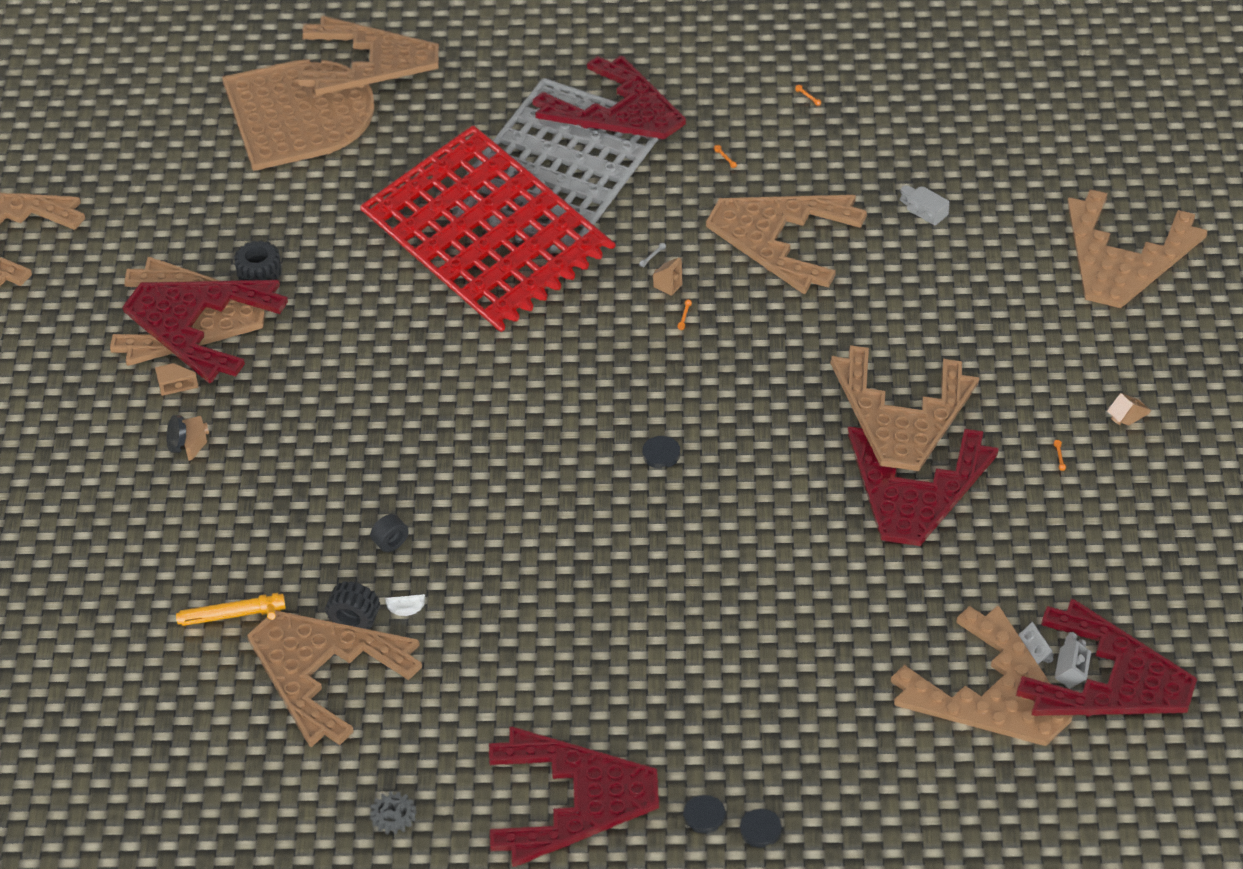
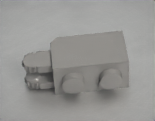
[900,185,949,226]
[1055,632,1091,689]

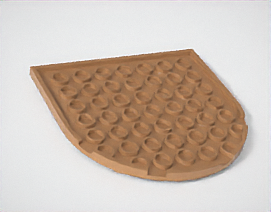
[222,60,374,171]

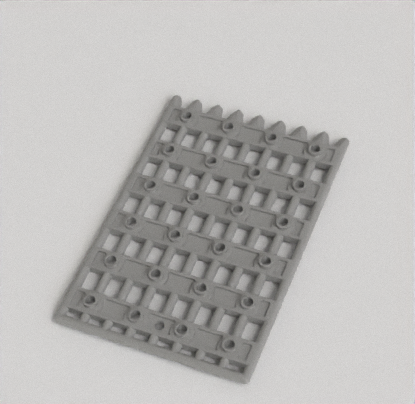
[451,78,659,253]

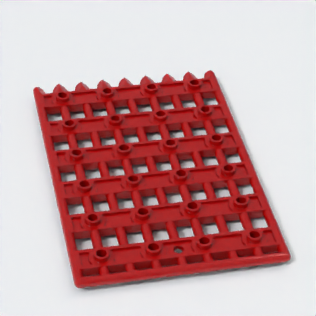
[360,126,616,332]

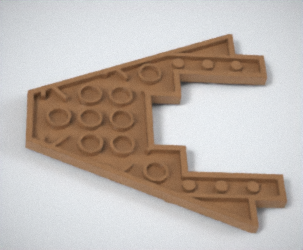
[299,16,439,95]
[1068,189,1208,308]
[0,193,85,286]
[706,195,867,294]
[110,257,266,366]
[830,345,979,471]
[891,606,1072,746]
[247,610,422,747]

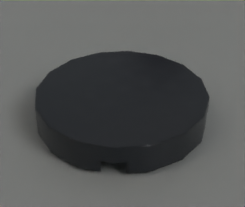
[167,415,186,453]
[642,436,680,469]
[683,795,726,834]
[740,808,782,848]

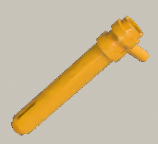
[176,593,286,626]

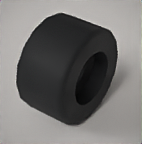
[370,514,409,552]

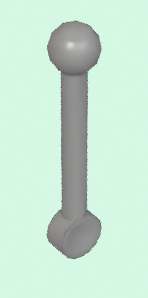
[639,243,666,267]

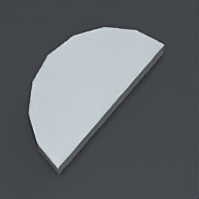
[385,594,425,616]

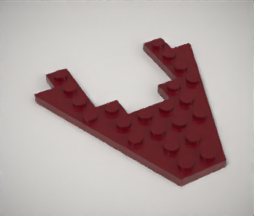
[532,55,686,139]
[123,280,288,383]
[848,426,999,546]
[1016,599,1197,716]
[489,727,659,867]

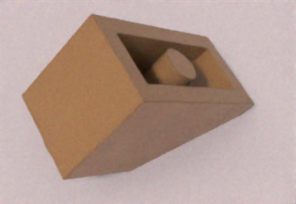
[653,257,682,296]
[155,363,198,396]
[1107,393,1152,425]
[182,416,209,461]

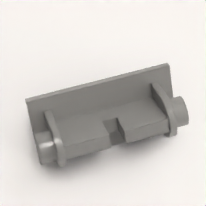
[1019,622,1054,665]

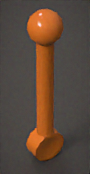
[795,85,821,106]
[714,145,737,168]
[678,299,692,330]
[1054,440,1066,471]

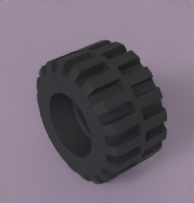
[234,240,282,281]
[325,581,381,630]

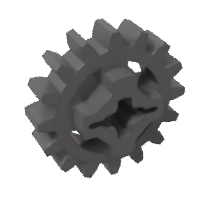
[370,791,416,834]

